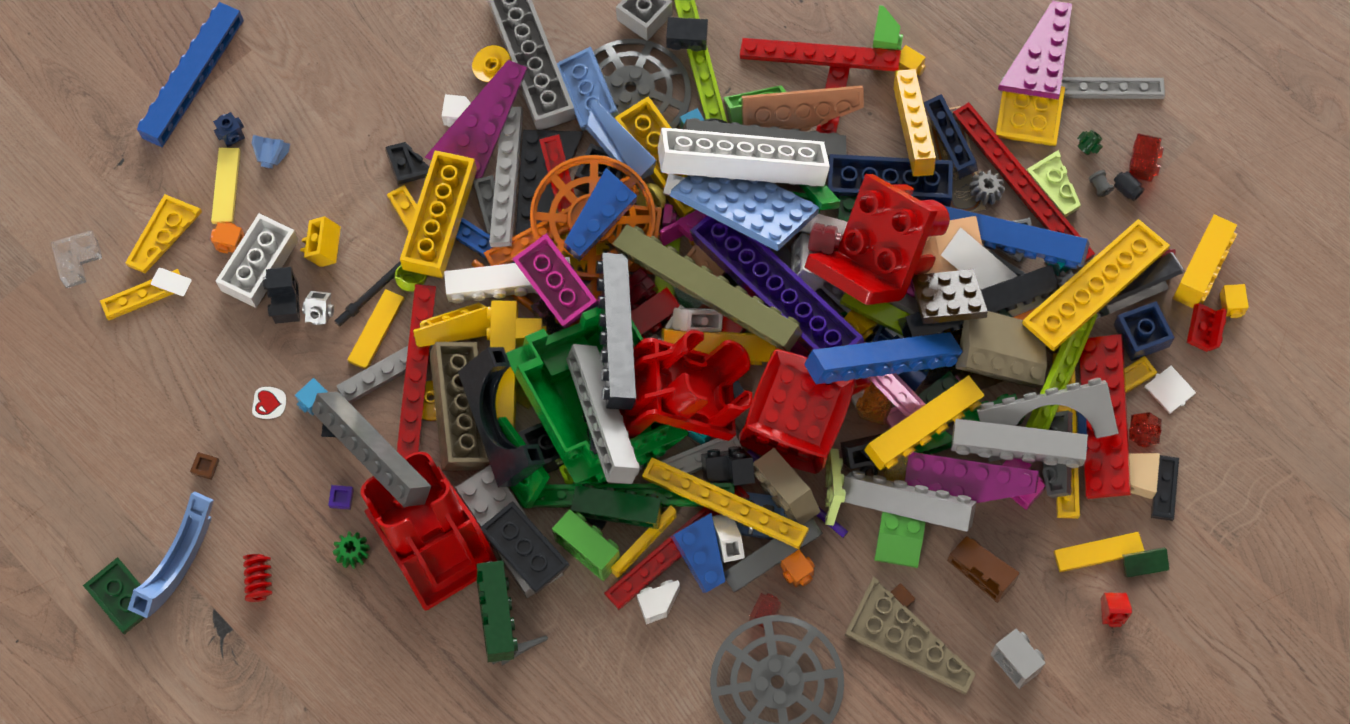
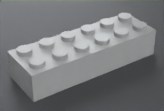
[455,465,563,598]

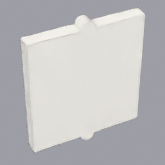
[1145,366,1196,414]

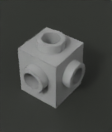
[302,291,334,325]

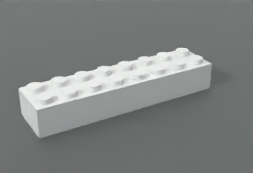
[658,128,830,186]

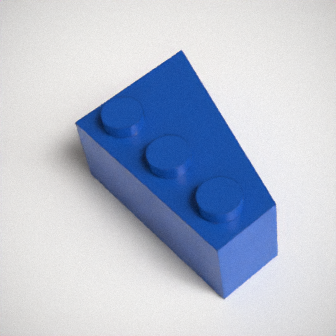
[671,513,726,593]

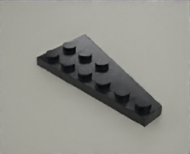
[516,130,584,235]

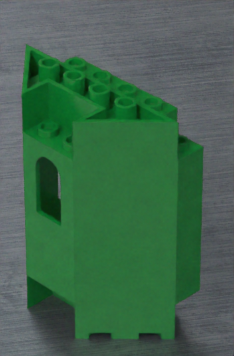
[506,307,689,484]

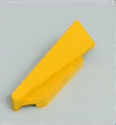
[413,302,491,347]

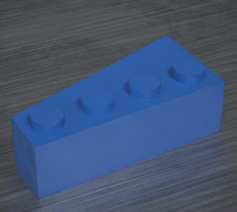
[564,168,637,262]

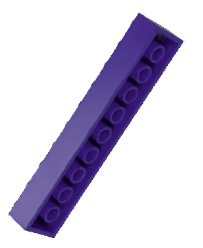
[690,215,864,353]

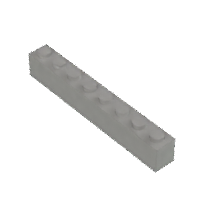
[566,344,640,484]

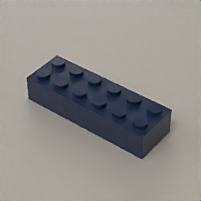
[827,154,953,207]

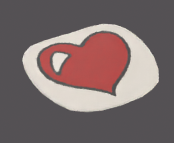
[252,387,286,419]

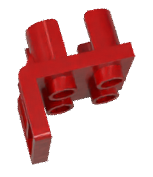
[804,174,950,305]
[619,330,753,441]
[360,452,497,611]

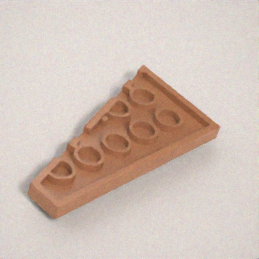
[741,86,864,131]

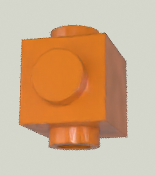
[211,222,245,253]
[781,549,815,588]

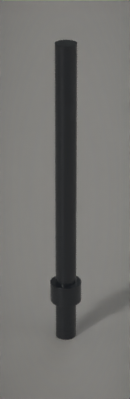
[334,261,401,327]

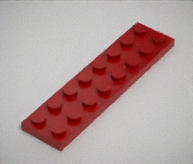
[1080,334,1131,499]

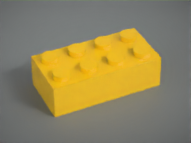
[1172,214,1237,308]

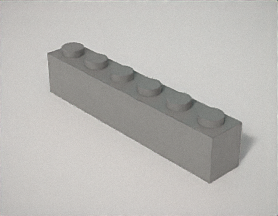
[951,419,1088,468]
[843,470,977,532]

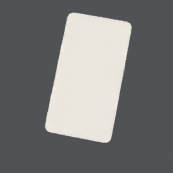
[151,268,192,296]

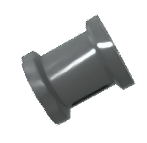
[1088,170,1114,197]

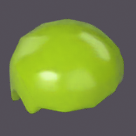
[395,265,427,292]

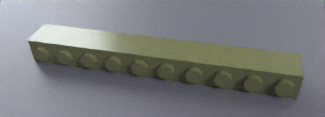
[613,224,802,352]

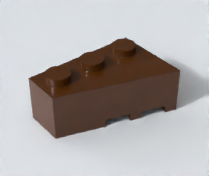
[947,536,1020,603]

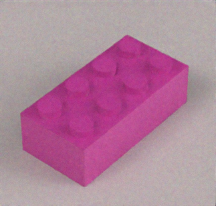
[512,234,597,329]

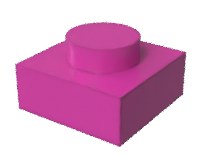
[663,204,677,228]

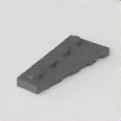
[1042,410,1073,498]

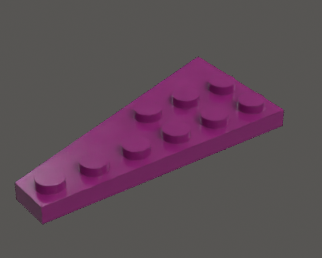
[905,452,1039,503]

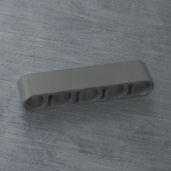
[724,518,823,593]

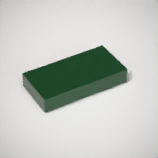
[1122,547,1170,578]

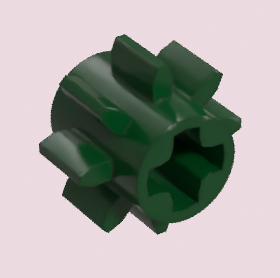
[1077,130,1103,155]

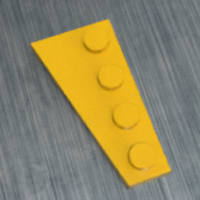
[125,194,202,274]

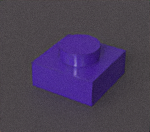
[328,485,354,510]

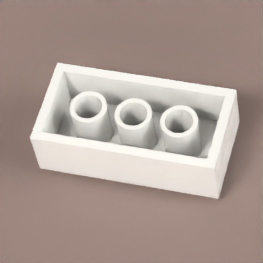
[216,214,299,308]

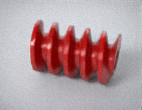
[243,554,272,602]

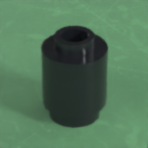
[1113,171,1145,201]

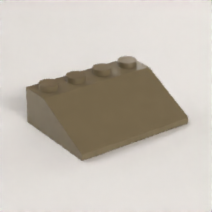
[955,311,1047,388]

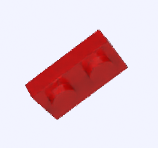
[1186,303,1227,352]

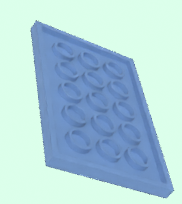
[670,176,820,251]

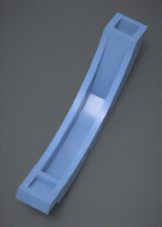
[128,492,214,618]

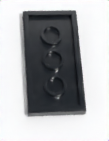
[480,501,570,594]

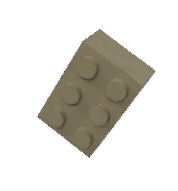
[753,448,820,525]

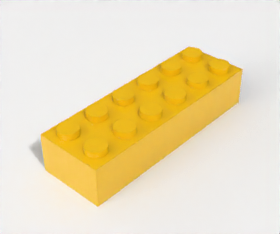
[615,96,696,218]
[400,150,477,279]

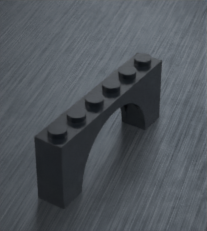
[458,347,545,488]

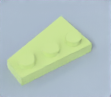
[1026,150,1081,217]
[825,448,846,526]

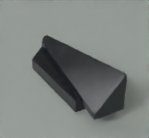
[1096,252,1185,319]

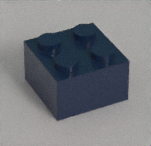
[1114,301,1175,361]

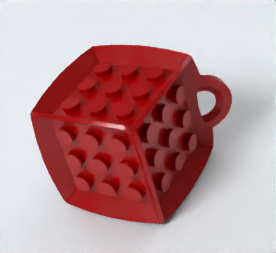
[739,349,871,474]

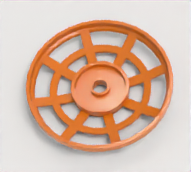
[530,155,656,279]

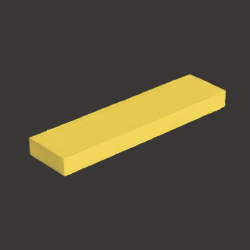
[211,148,240,224]

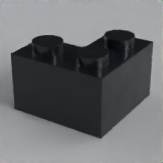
[263,267,300,324]
[701,446,755,486]

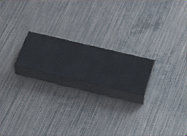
[1151,455,1179,521]

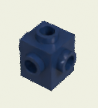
[213,112,245,148]

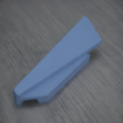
[586,99,656,179]

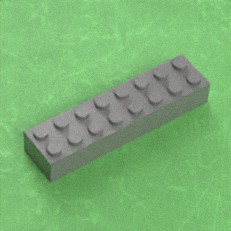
[487,0,575,130]

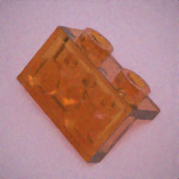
[856,379,893,425]

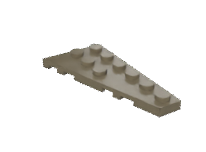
[845,576,976,695]

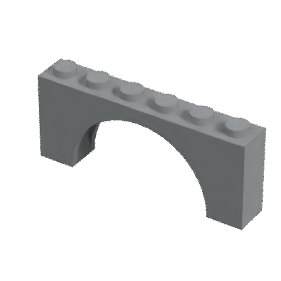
[977,378,1118,462]

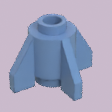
[252,135,290,169]

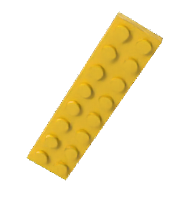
[1022,219,1170,351]

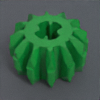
[332,531,370,569]

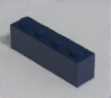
[923,94,978,179]

